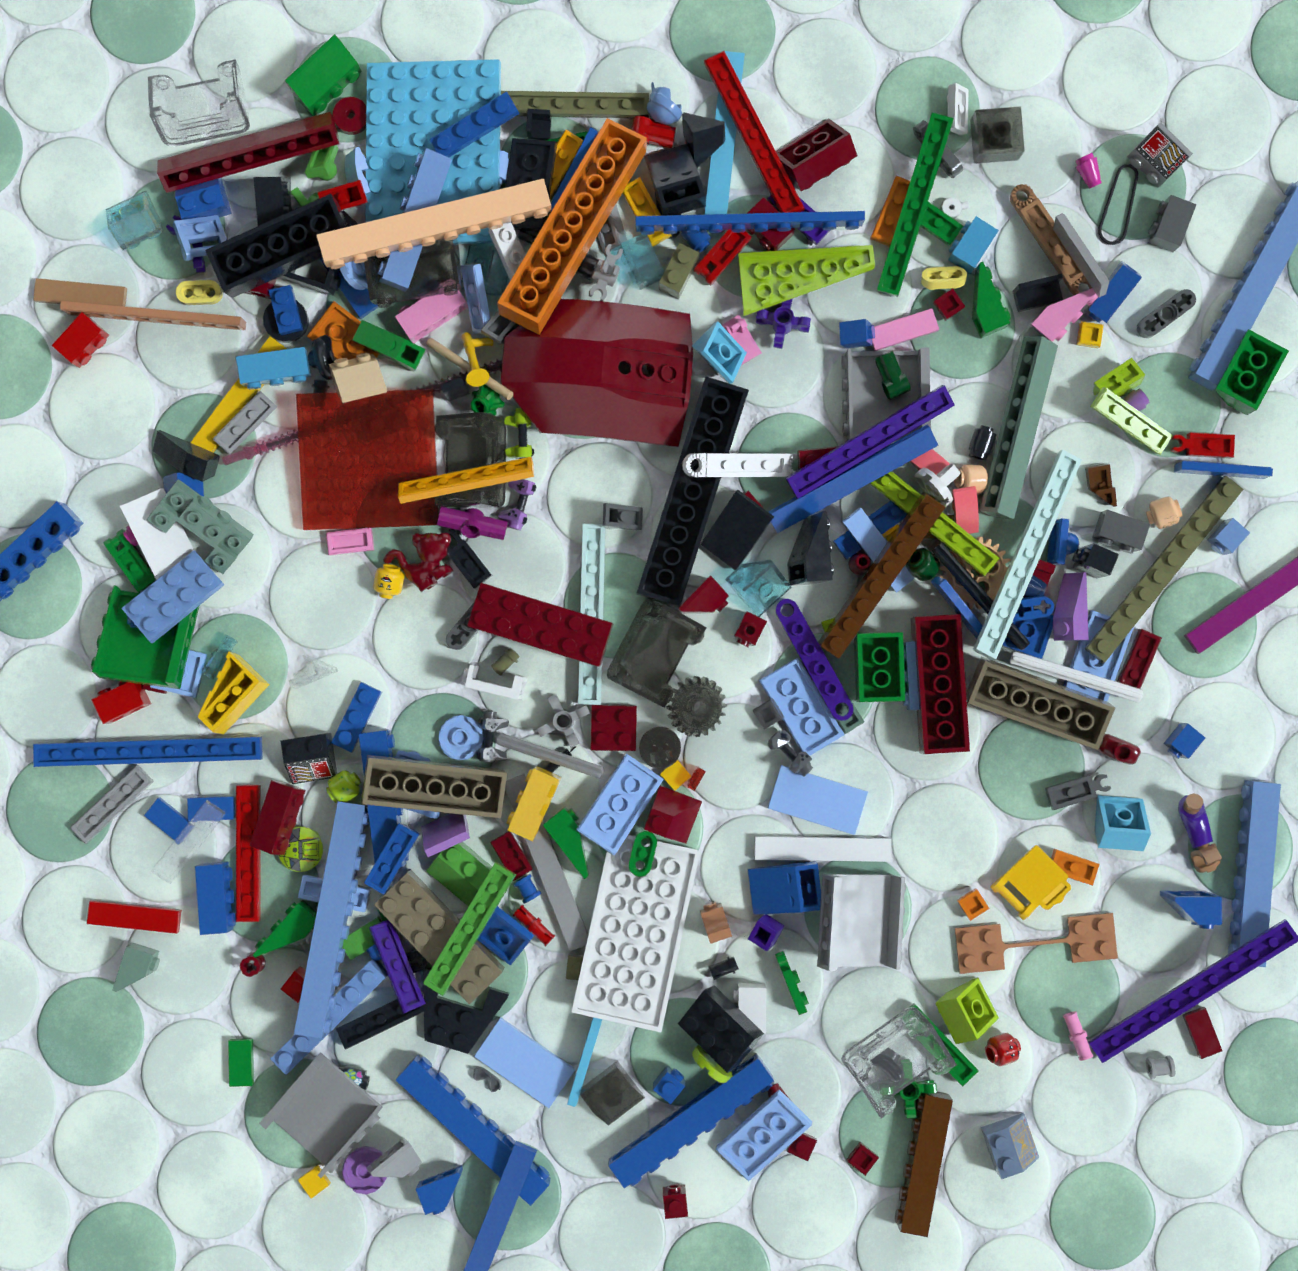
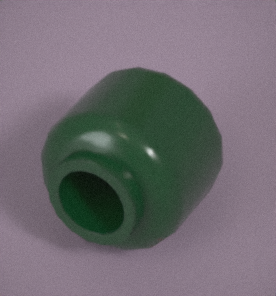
[906,548,940,581]

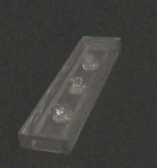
[151,800,226,884]

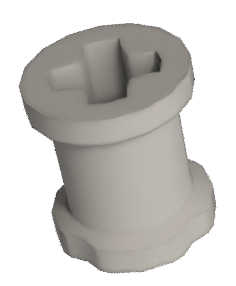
[1146,1055,1176,1079]

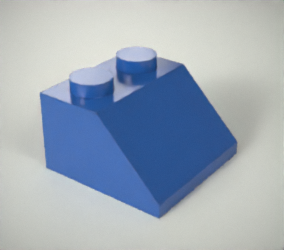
[175,178,232,220]
[1160,891,1222,929]

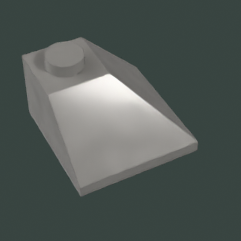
[366,1138,422,1178]

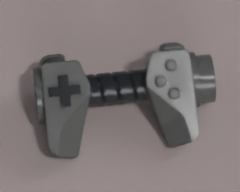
[477,711,509,762]
[768,730,813,777]

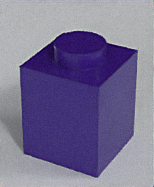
[748,914,785,951]

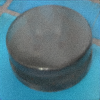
[639,726,681,769]

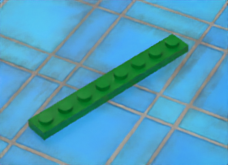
[877,112,954,297]

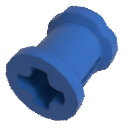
[513,874,541,904]

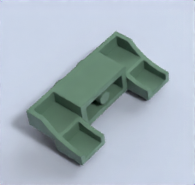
[146,479,254,574]

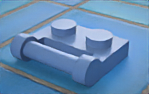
[173,215,227,261]

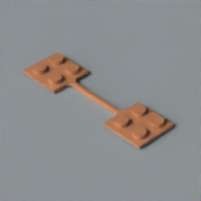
[955,913,1118,974]

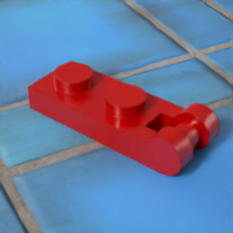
[694,230,752,286]

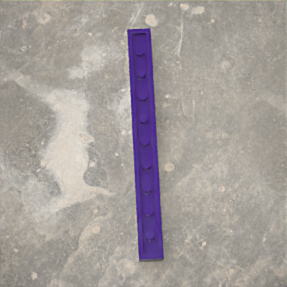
[1088,919,1298,1063]

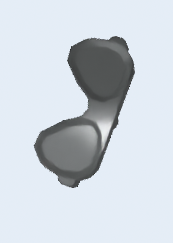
[473,1067,502,1092]

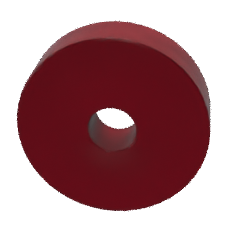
[333,97,366,135]

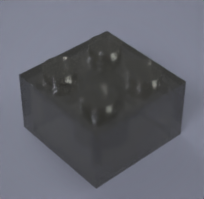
[970,106,1025,164]

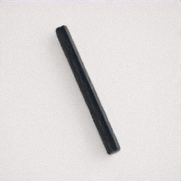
[932,543,1030,650]

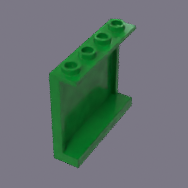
[91,585,200,689]

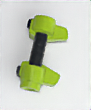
[504,408,534,459]

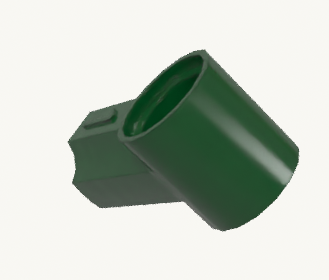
[874,351,911,400]

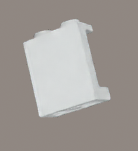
[462,665,527,700]

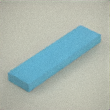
[567,1017,602,1107]

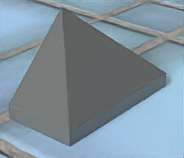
[481,311,519,344]

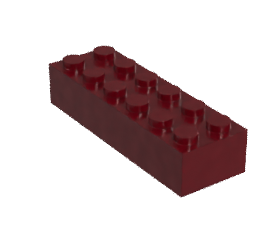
[467,583,614,667]
[910,614,970,754]

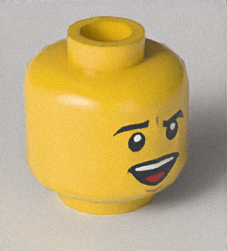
[373,564,405,599]

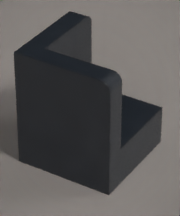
[526,108,552,140]

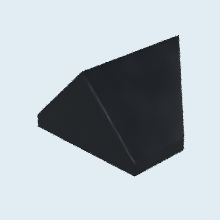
[682,112,725,168]

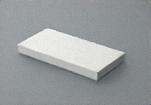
[120,488,194,580]

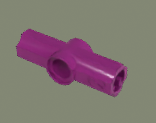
[437,506,508,540]

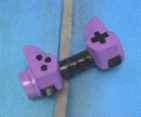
[498,479,536,531]

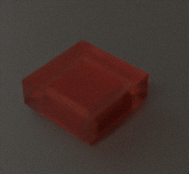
[687,766,706,791]

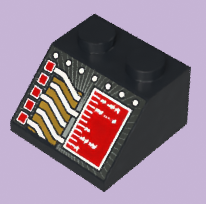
[280,733,337,784]

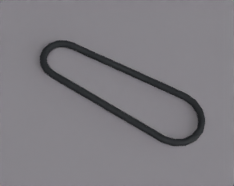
[1098,164,1139,245]

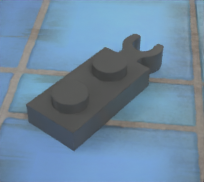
[1045,774,1111,810]

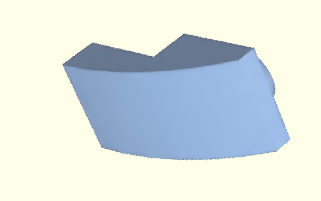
[345,147,371,195]

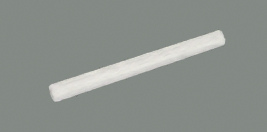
[1010,651,1143,702]

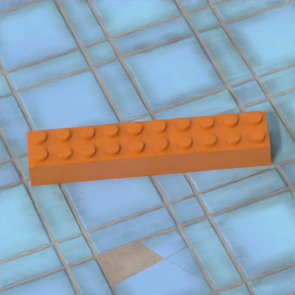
[497,118,647,335]

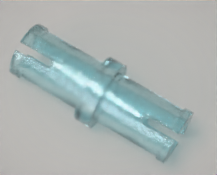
[201,634,238,680]

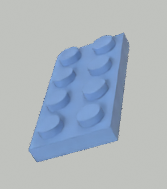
[121,550,224,643]

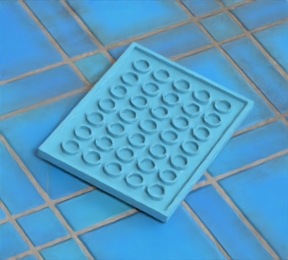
[365,59,501,244]

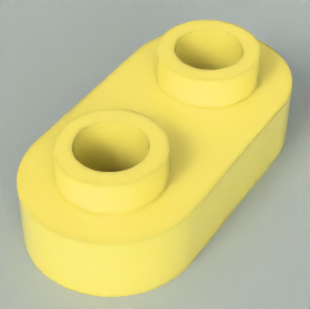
[921,266,967,290]
[176,280,223,305]

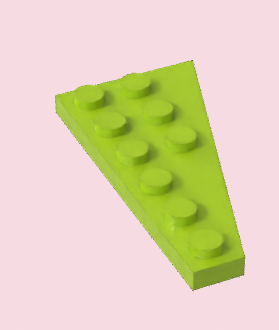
[738,245,875,316]

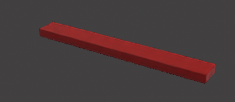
[704,51,804,213]

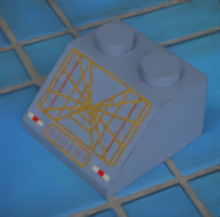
[981,1113,1039,1179]

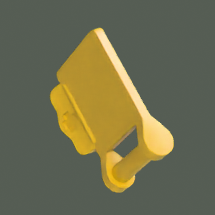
[990,845,1071,920]

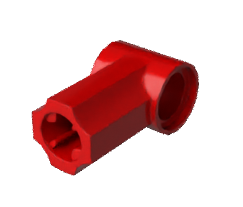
[631,116,676,148]

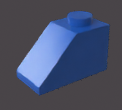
[416,1165,463,1215]

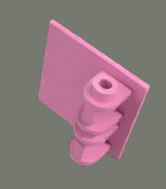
[722,315,762,365]

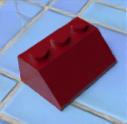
[776,119,858,192]

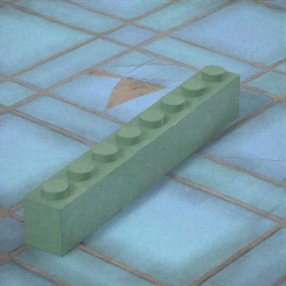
[980,336,1058,520]

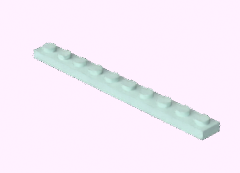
[973,450,1082,660]

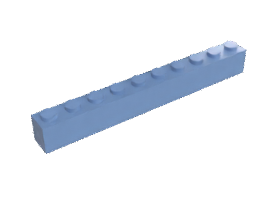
[1188,181,1298,391]
[294,801,369,1039]

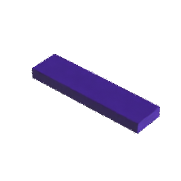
[369,920,426,1014]

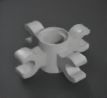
[589,244,623,301]
[537,694,590,747]

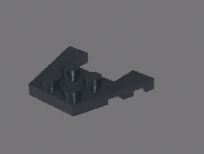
[423,967,509,1054]

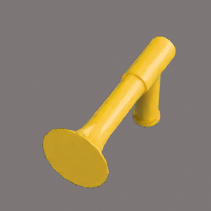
[461,332,494,387]

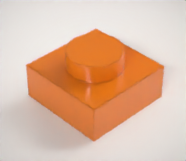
[957,888,990,921]

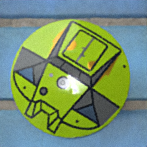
[278,827,323,872]

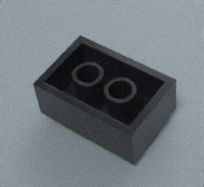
[677,985,764,1073]

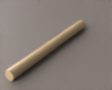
[426,338,513,400]

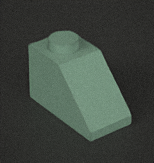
[112,943,160,992]

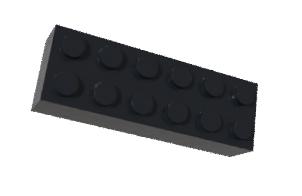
[205,194,348,298]

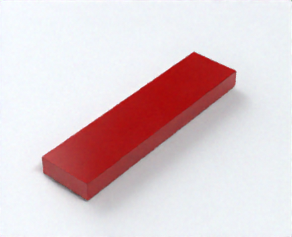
[87,900,182,934]

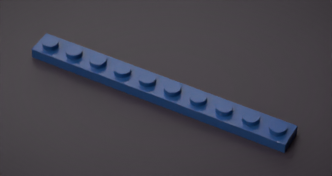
[636,211,865,235]
[33,737,263,767]

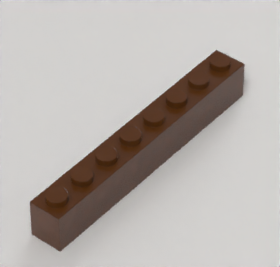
[818,492,946,658]

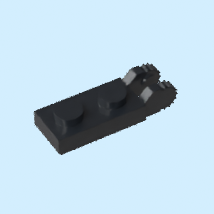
[447,528,493,589]

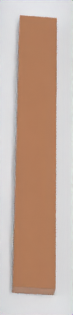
[60,301,246,330]

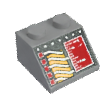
[1127,122,1193,187]

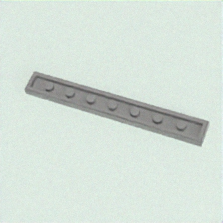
[505,774,588,951]

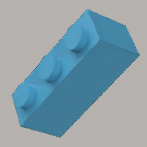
[236,347,312,389]

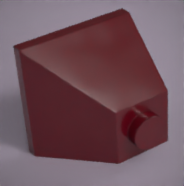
[678,575,729,614]
[644,785,702,844]

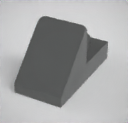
[602,503,643,531]

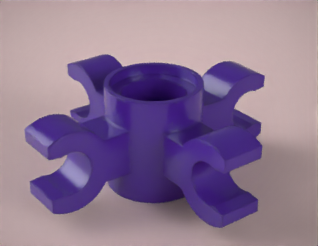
[756,299,811,349]

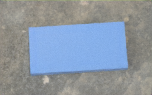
[1063,610,1134,701]
[759,657,845,756]
[576,754,663,855]
[768,765,868,835]
[474,1017,575,1108]
[716,1090,812,1181]

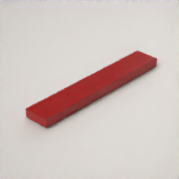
[236,785,261,922]

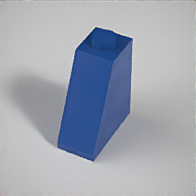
[1088,261,1142,323]

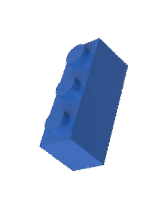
[195,862,236,935]

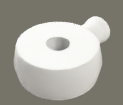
[941,198,969,219]

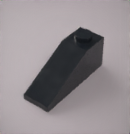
[152,430,220,482]

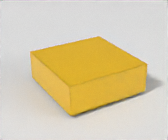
[1076,321,1104,348]
[660,759,692,791]
[298,1164,331,1198]

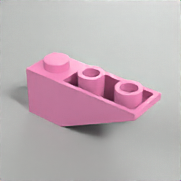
[1031,288,1098,342]

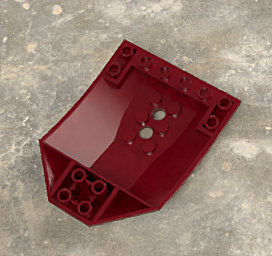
[500,299,693,447]

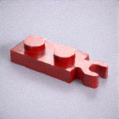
[1170,432,1235,459]

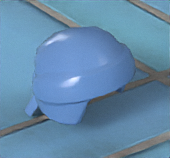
[647,82,682,125]

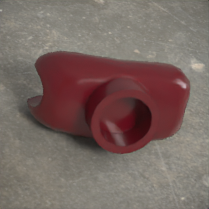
[1098,734,1141,765]

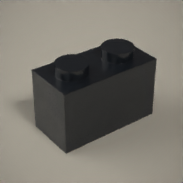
[1072,543,1119,578]

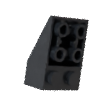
[644,144,706,216]
[787,511,834,586]

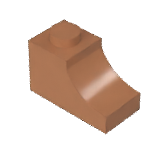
[700,902,732,944]

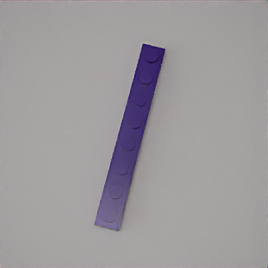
[785,385,955,499]

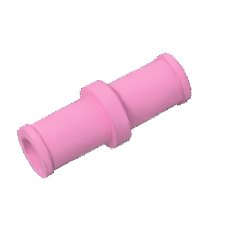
[1063,1011,1093,1061]

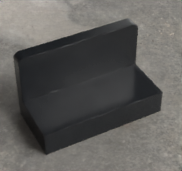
[1012,274,1063,312]

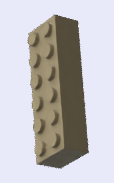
[966,656,1115,750]
[361,755,507,818]
[374,870,505,1004]

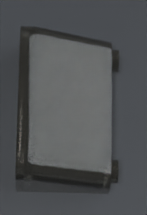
[364,238,462,308]
[434,412,506,508]
[607,598,707,708]

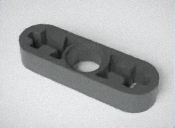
[913,120,963,178]
[1137,289,1196,338]
[446,602,479,650]

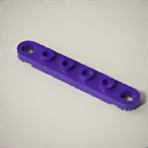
[776,599,854,721]

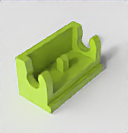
[1093,358,1145,398]

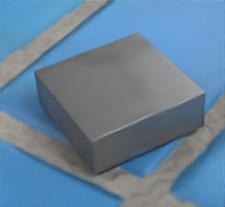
[753,698,784,729]

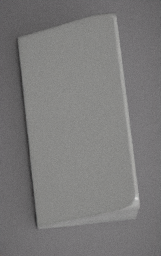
[598,205,629,254]

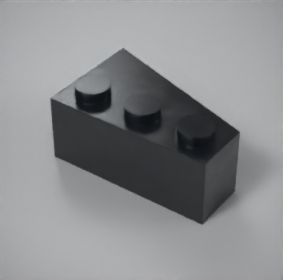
[253,177,292,226]

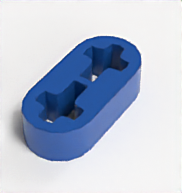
[1014,595,1054,620]

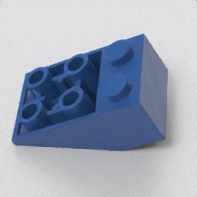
[748,861,821,915]

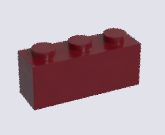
[250,780,306,855]

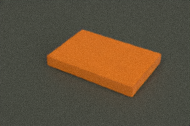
[307,301,379,360]

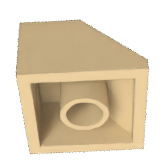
[329,353,387,403]

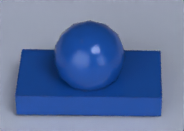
[1047,518,1080,565]

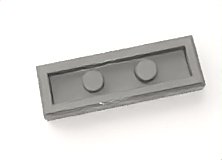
[213,391,277,455]

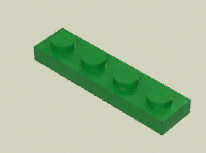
[898,1003,979,1087]

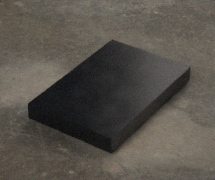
[701,490,774,571]

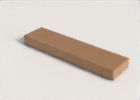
[33,278,127,306]

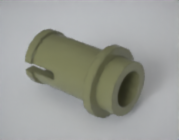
[491,647,520,676]

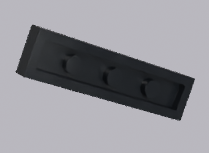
[336,995,429,1050]

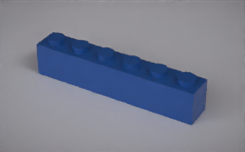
[359,730,409,867]

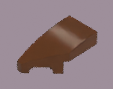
[1085,464,1117,507]

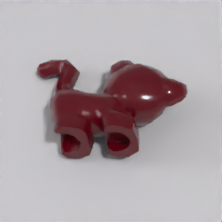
[383,533,453,592]

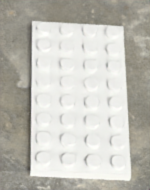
[572,835,700,1032]

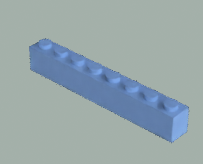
[1228,780,1281,967]

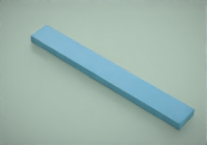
[704,51,745,231]

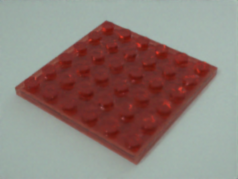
[296,389,439,530]

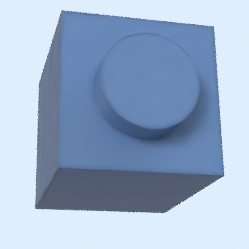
[1207,518,1250,555]

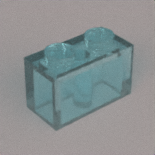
[621,234,664,290]

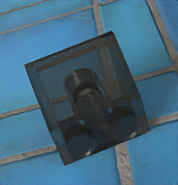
[580,1060,645,1126]

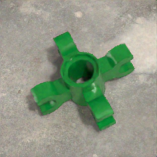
[879,1059,937,1118]

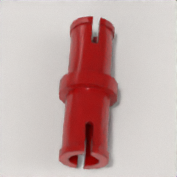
[513,904,555,947]

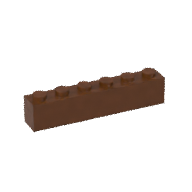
[895,1092,953,1237]

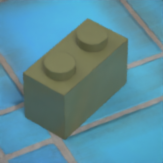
[659,243,699,299]

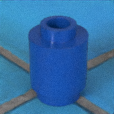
[681,230,711,252]

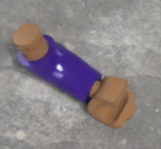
[1178,793,1222,873]

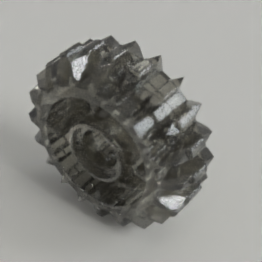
[666,676,727,737]

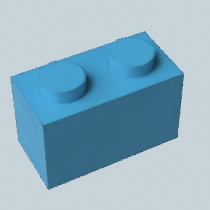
[948,216,999,274]

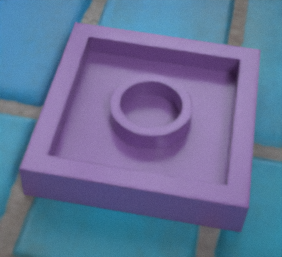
[421,813,470,857]

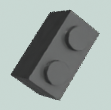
[1148,195,1197,252]
[1093,509,1150,554]

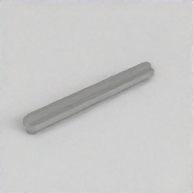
[496,733,604,778]

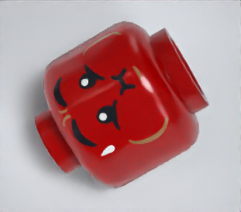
[985,1033,1021,1066]

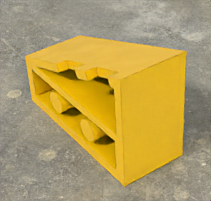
[198,651,270,734]
[506,766,562,842]

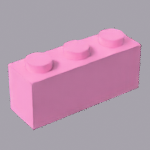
[395,279,468,343]

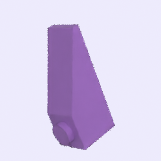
[1053,572,1089,641]

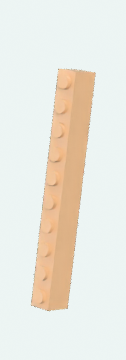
[317,179,551,269]

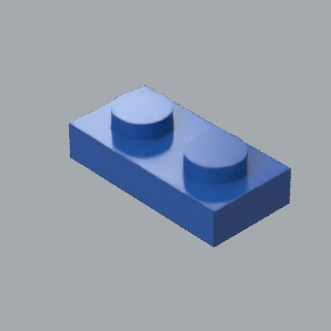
[269,285,303,335]

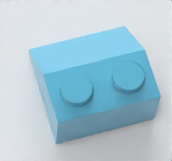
[1095,795,1151,851]

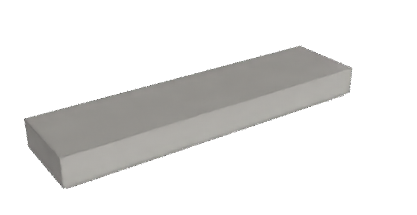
[1053,213,1109,297]
[70,765,154,844]

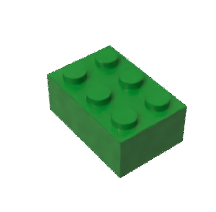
[854,632,905,702]

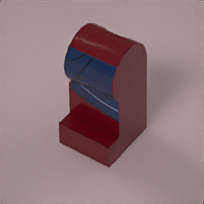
[1023,559,1056,598]

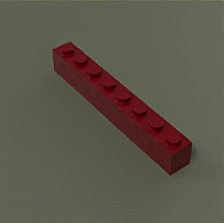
[157,112,339,193]

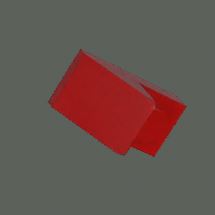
[317,180,368,210]

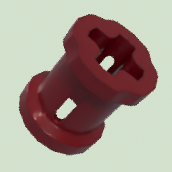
[240,953,266,977]

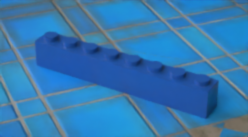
[608,1053,774,1188]
[396,1054,551,1206]

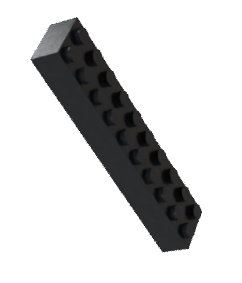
[637,376,749,608]

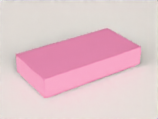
[326,528,374,556]

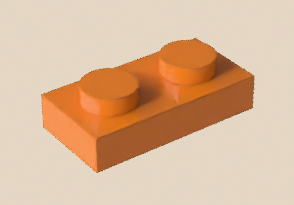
[1051,849,1100,886]

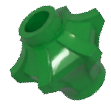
[471,384,505,416]

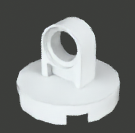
[915,463,961,507]

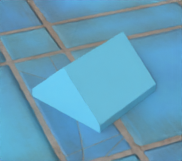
[692,321,747,384]

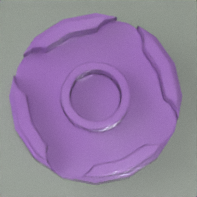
[342,1146,387,1194]

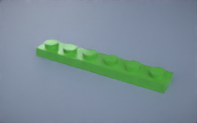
[423,862,516,996]

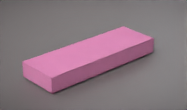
[872,309,939,351]

